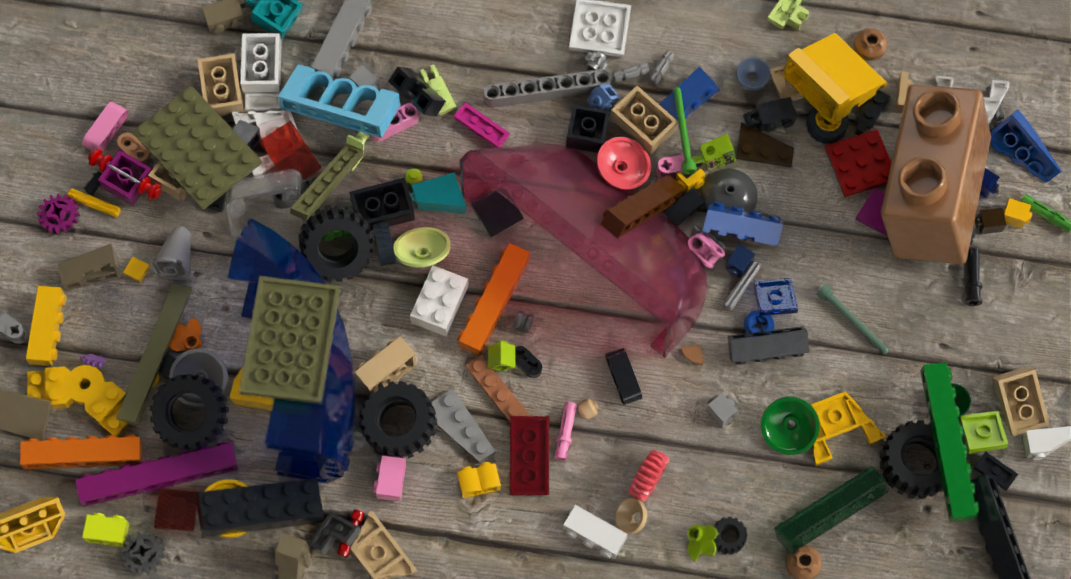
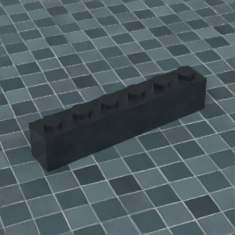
[970,474,1031,579]

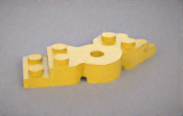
[27,365,143,436]

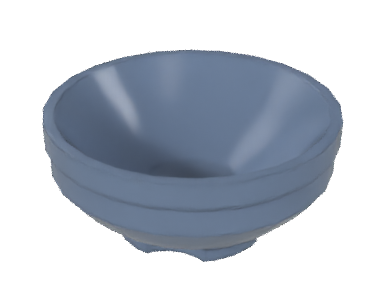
[736,57,770,90]

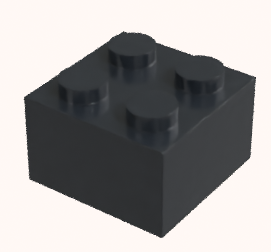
[566,104,610,153]

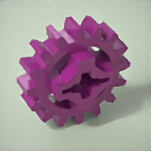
[37,194,80,235]

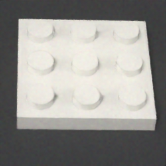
[569,0,631,58]

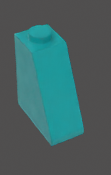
[409,172,466,214]

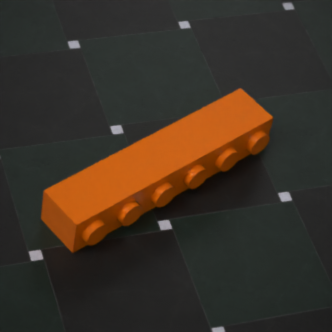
[457,243,530,356]
[20,434,143,470]

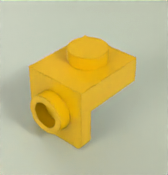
[675,168,706,193]

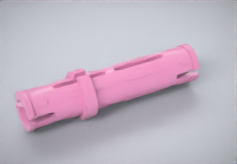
[554,402,577,461]

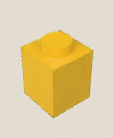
[1004,198,1032,228]

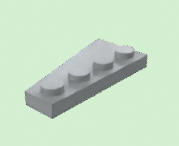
[431,389,496,464]

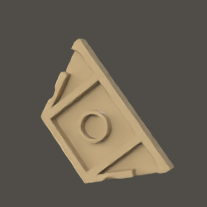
[350,511,418,579]

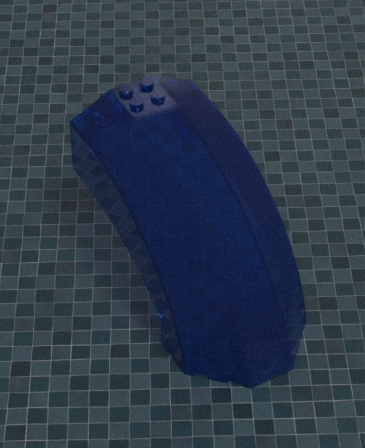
[228,218,356,484]

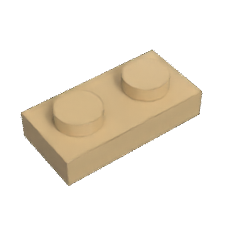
[895,71,911,113]

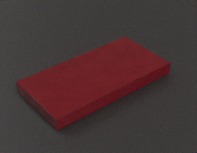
[510,416,549,495]

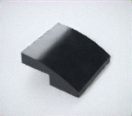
[470,186,524,237]

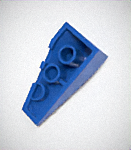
[990,109,1062,183]

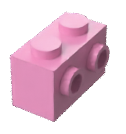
[373,456,406,502]

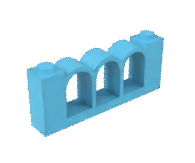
[278,64,401,138]

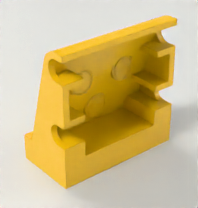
[782,33,887,125]

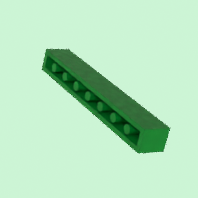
[920,362,979,523]

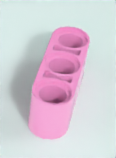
[82,101,129,152]
[370,103,419,142]

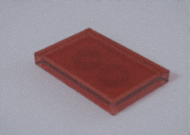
[259,120,322,184]

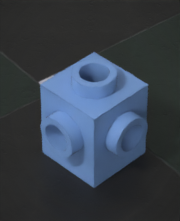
[586,84,621,112]

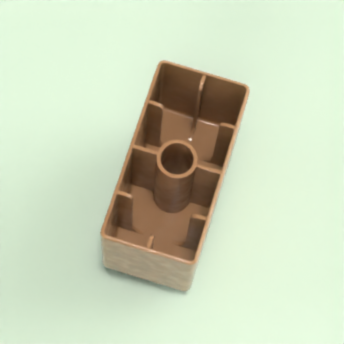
[881,84,991,264]

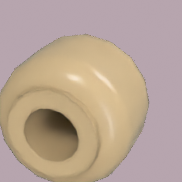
[578,398,599,419]

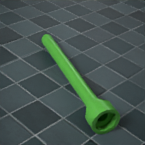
[674,87,697,174]

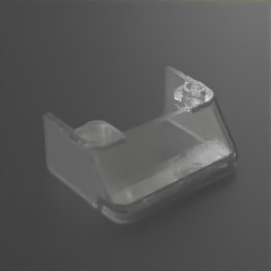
[226,169,307,239]

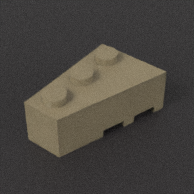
[58,244,122,291]
[274,533,313,579]

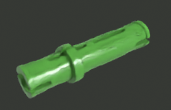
[1021,194,1071,233]

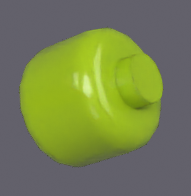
[404,168,423,189]

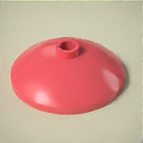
[596,137,651,191]

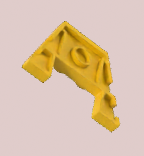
[811,391,886,466]

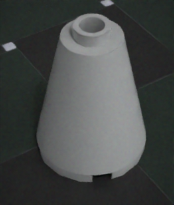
[152,226,191,281]

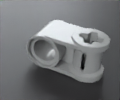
[0,310,28,344]

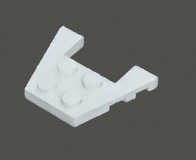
[936,76,1010,124]
[232,110,303,178]

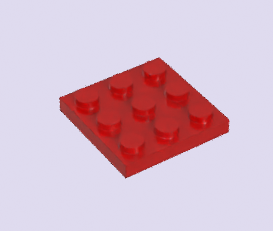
[825,129,892,197]

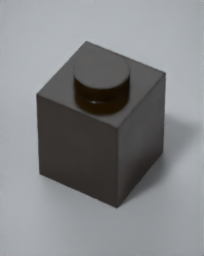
[975,207,1006,235]

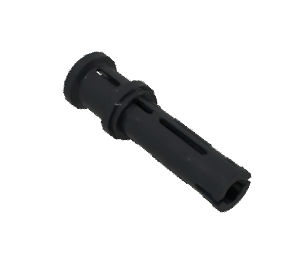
[965,248,983,306]

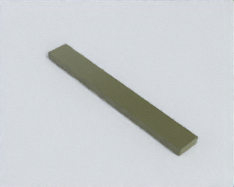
[117,282,192,425]

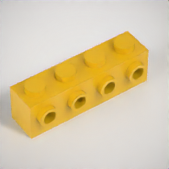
[26,286,67,367]

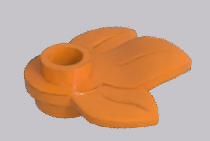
[169,318,202,352]

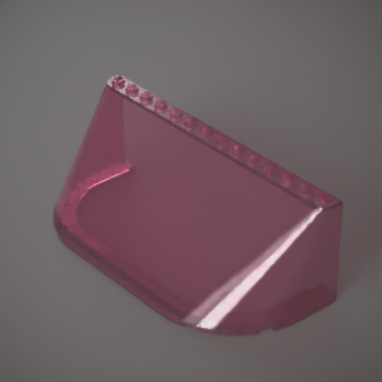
[460,143,707,358]

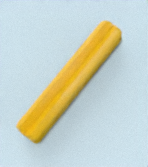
[67,188,121,218]

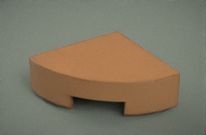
[681,345,704,365]

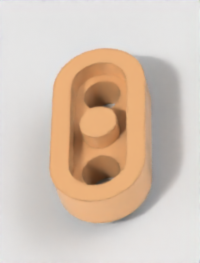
[117,133,150,164]

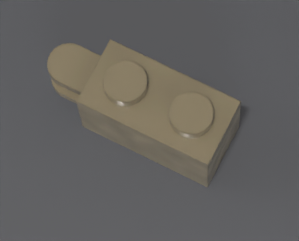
[202,0,253,34]

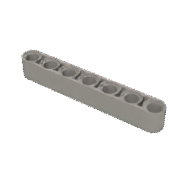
[484,69,611,107]

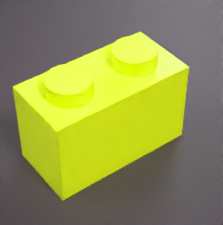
[82,513,130,547]

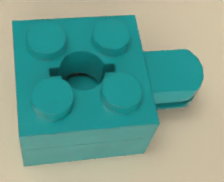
[244,0,303,40]

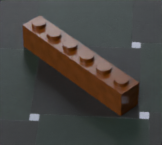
[601,175,685,239]

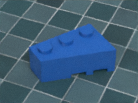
[659,66,720,121]

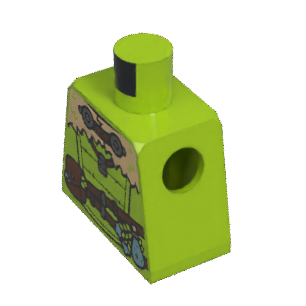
[691,133,736,170]

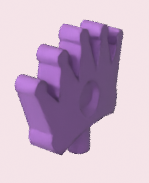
[80,354,106,367]

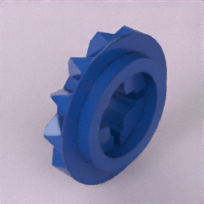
[744,310,775,333]

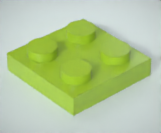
[959,411,1008,453]

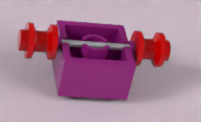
[88,149,162,206]

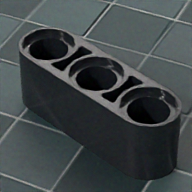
[605,348,643,405]

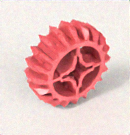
[629,449,669,502]

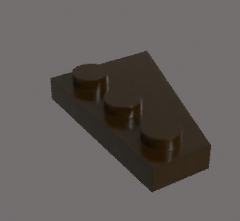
[736,122,794,168]

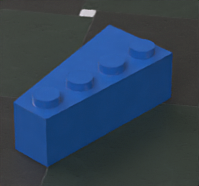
[703,201,784,246]

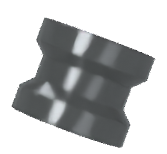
[513,310,534,333]

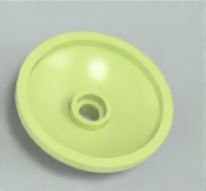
[393,227,451,268]

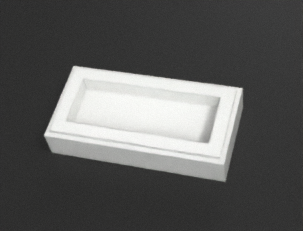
[245,93,283,113]

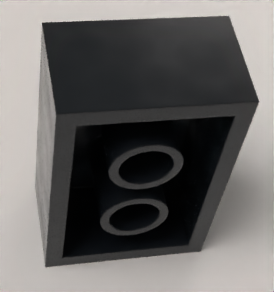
[349,178,415,231]

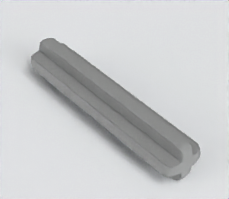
[723,261,760,310]

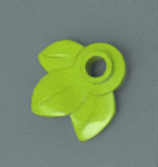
[687,524,718,562]

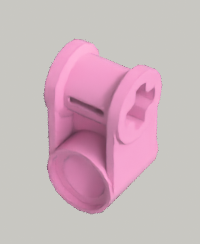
[656,153,691,178]
[688,232,725,268]

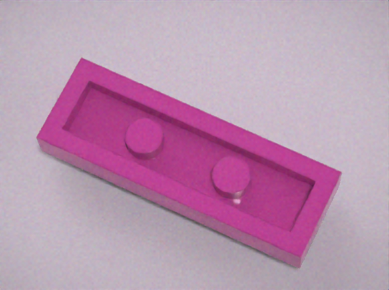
[454,102,510,150]

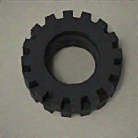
[713,517,747,555]

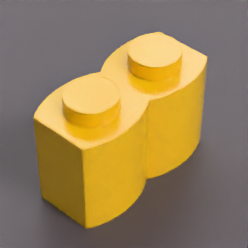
[457,462,501,498]

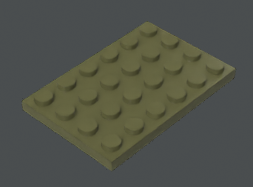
[132,86,262,210]
[239,276,340,404]

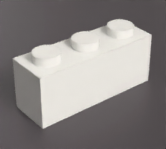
[563,505,627,559]

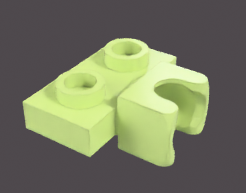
[767,0,809,30]

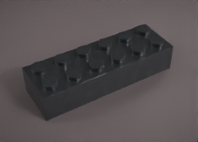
[196,478,324,537]

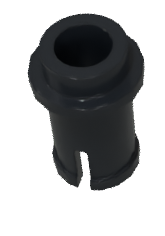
[83,171,102,196]

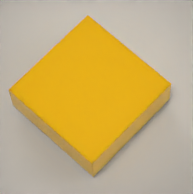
[123,257,150,283]

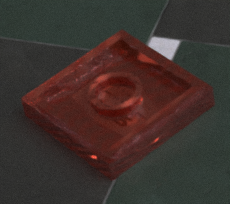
[154,489,198,532]

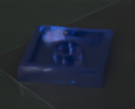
[753,278,798,316]

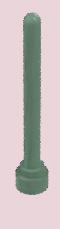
[816,283,889,354]

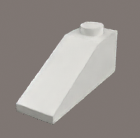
[1022,426,1071,460]

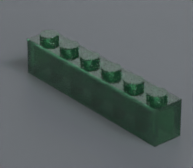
[774,466,888,554]

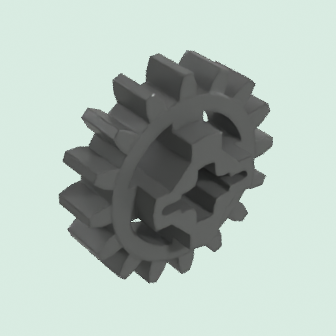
[121,531,166,575]

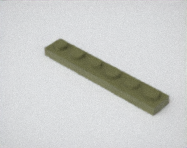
[290,144,364,221]

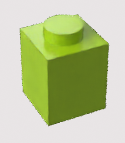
[488,340,515,372]

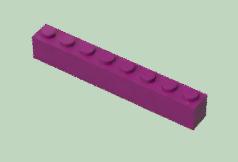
[76,442,239,507]

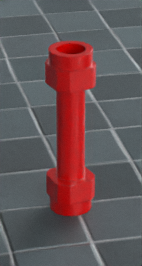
[337,509,365,558]

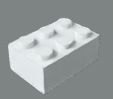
[241,33,282,94]
[410,265,469,337]

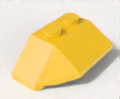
[0,496,66,553]

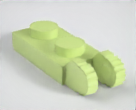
[419,64,456,116]

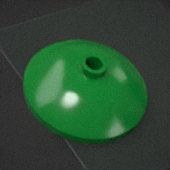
[761,396,820,455]

